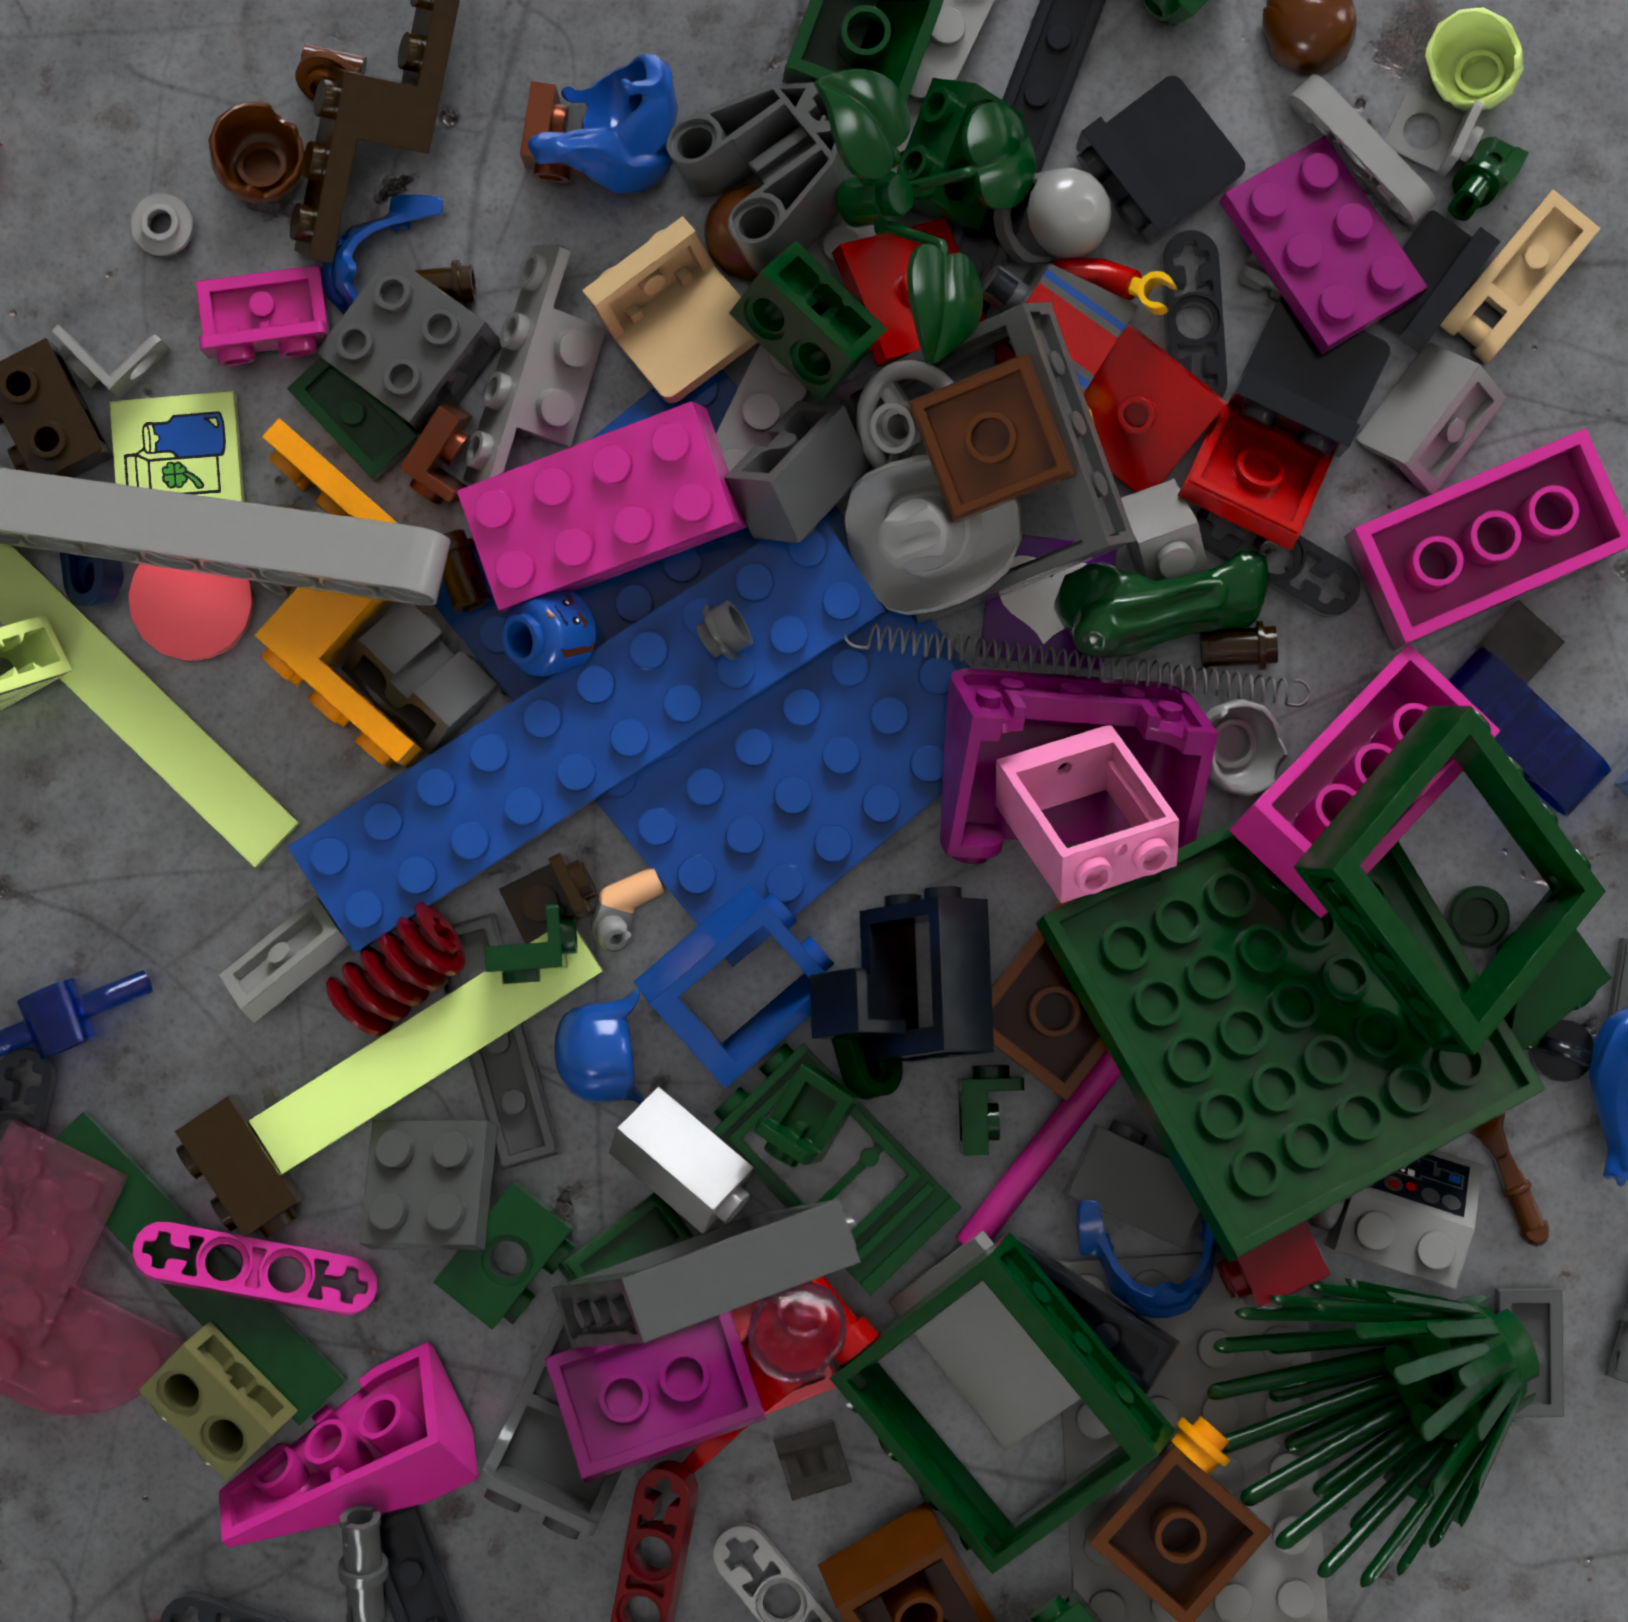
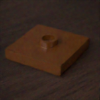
[908,353,1076,523]

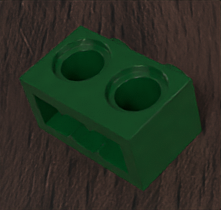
[897,78,1023,229]
[729,241,888,401]

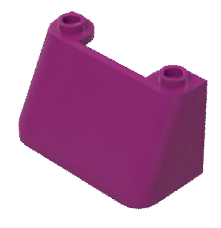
[940,668,1218,864]

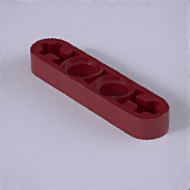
[611,1460,698,1622]

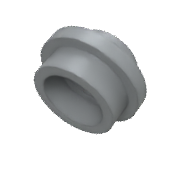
[130,193,194,257]

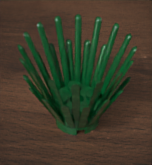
[1207,1278,1539,1588]

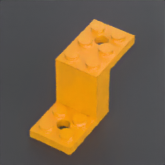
[254,418,427,769]

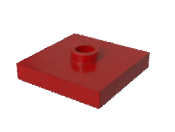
[832,218,986,367]
[1083,324,1228,492]
[1177,403,1334,551]

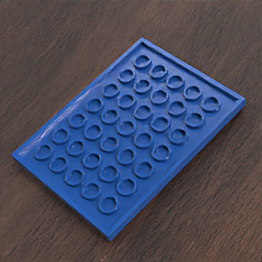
[434,369,971,967]

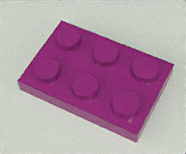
[1219,136,1428,354]
[544,1311,767,1483]

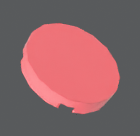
[128,564,255,662]

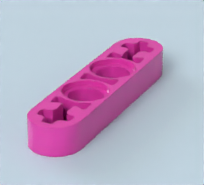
[132,1222,377,1316]

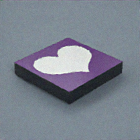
[979,535,1117,671]

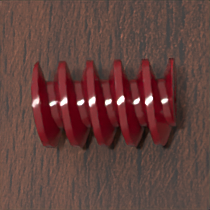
[326,901,466,1037]

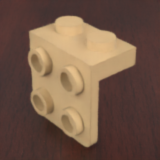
[582,216,758,403]

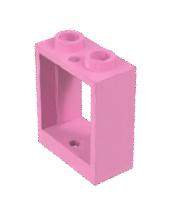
[996,725,1179,903]

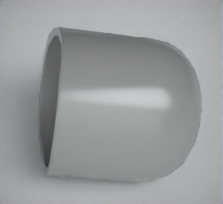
[993,168,1112,264]

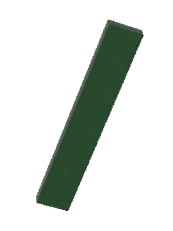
[38,1111,347,1426]

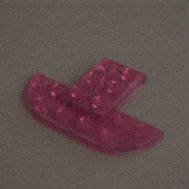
[0,1120,187,1415]

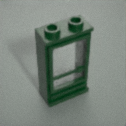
[712,1042,962,1296]

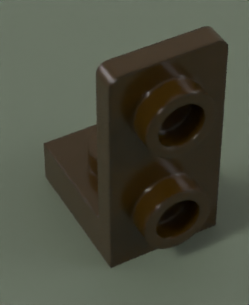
[499,853,599,944]

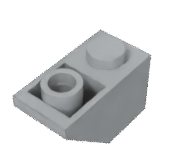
[1121,479,1209,581]

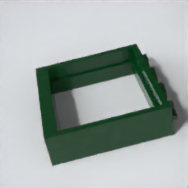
[1294,706,1606,1055]
[829,1232,1175,1574]

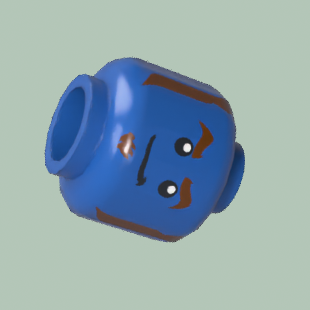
[501,590,596,676]

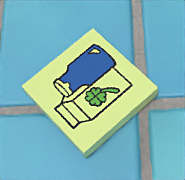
[109,391,245,502]

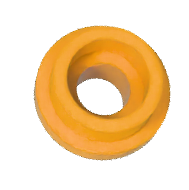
[1170,1416,1231,1475]

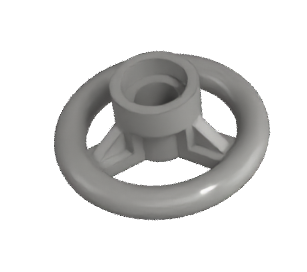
[856,360,954,469]

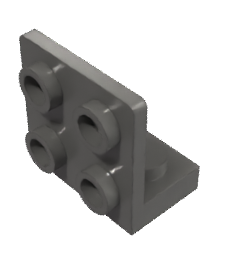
[317,256,502,435]

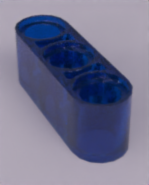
[1448,647,1611,817]

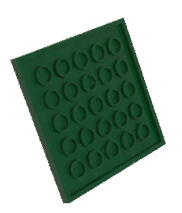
[1036,820,1546,1263]

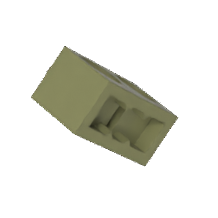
[138,1321,298,1481]

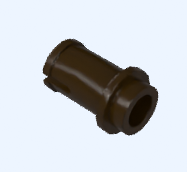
[414,260,477,307]
[443,529,492,614]
[1200,620,1278,670]

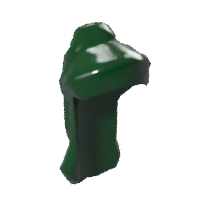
[1054,551,1270,658]

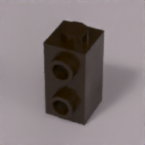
[175,1094,305,1239]

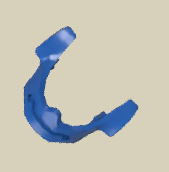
[321,194,443,314]
[1076,1200,1218,1318]

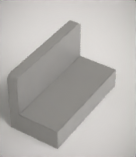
[1357,343,1507,495]

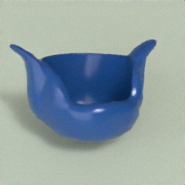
[554,989,645,1104]

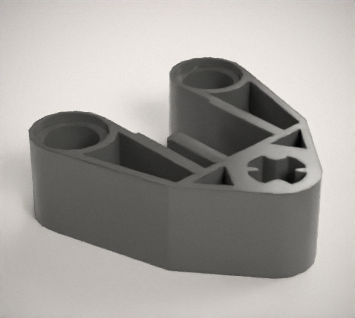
[666,82,855,274]

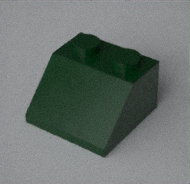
[782,0,944,102]

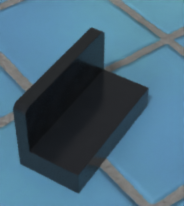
[1377,210,1501,352]

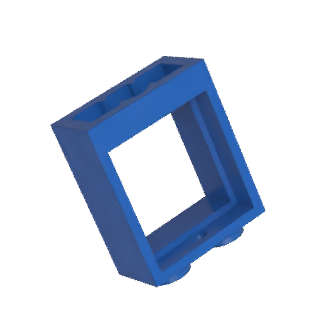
[634,883,834,1089]

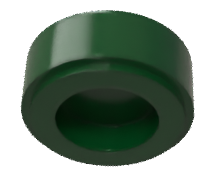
[1444,886,1510,948]

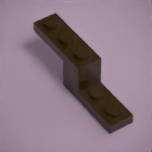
[290,0,460,263]

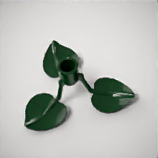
[814,69,1036,364]

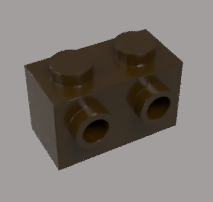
[0,338,114,478]

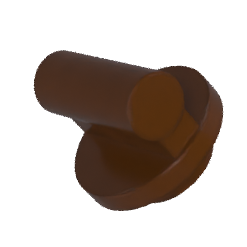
[295,43,367,101]

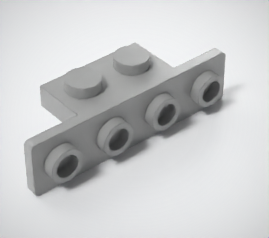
[463,244,606,484]

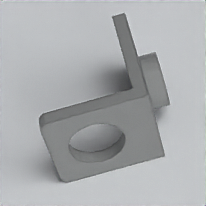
[1384,92,1484,177]
[51,324,171,399]

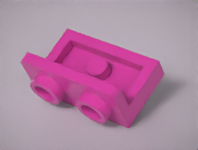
[195,265,330,366]

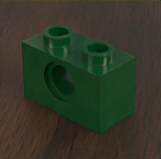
[433,1180,575,1330]

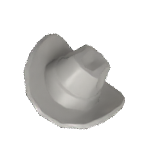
[844,454,1022,615]

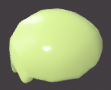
[1425,7,1524,112]

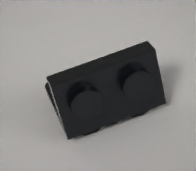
[1076,76,1245,245]
[1228,297,1390,458]

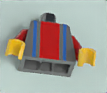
[981,257,1178,422]

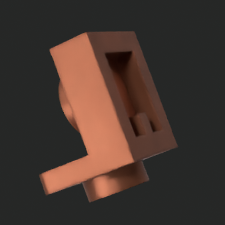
[520,81,586,183]
[399,402,473,504]

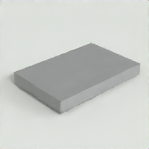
[888,1230,1081,1450]

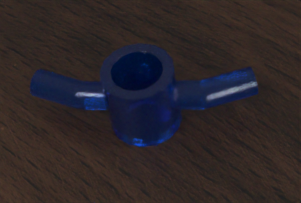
[0,970,153,1060]

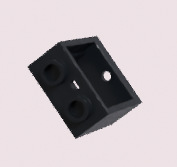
[859,886,994,1063]

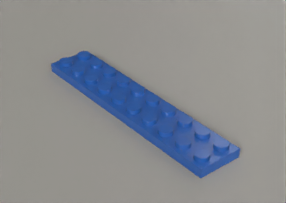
[287,517,885,953]

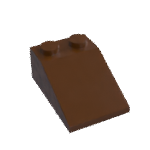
[818,1502,998,1622]

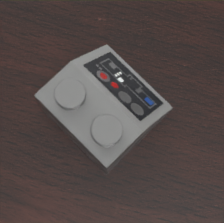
[1324,1150,1483,1289]

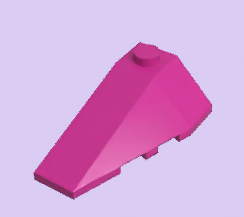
[219,1342,478,1548]

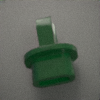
[1448,137,1529,221]

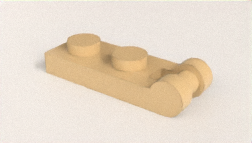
[1440,189,1601,364]

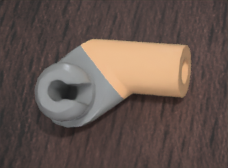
[590,867,665,952]

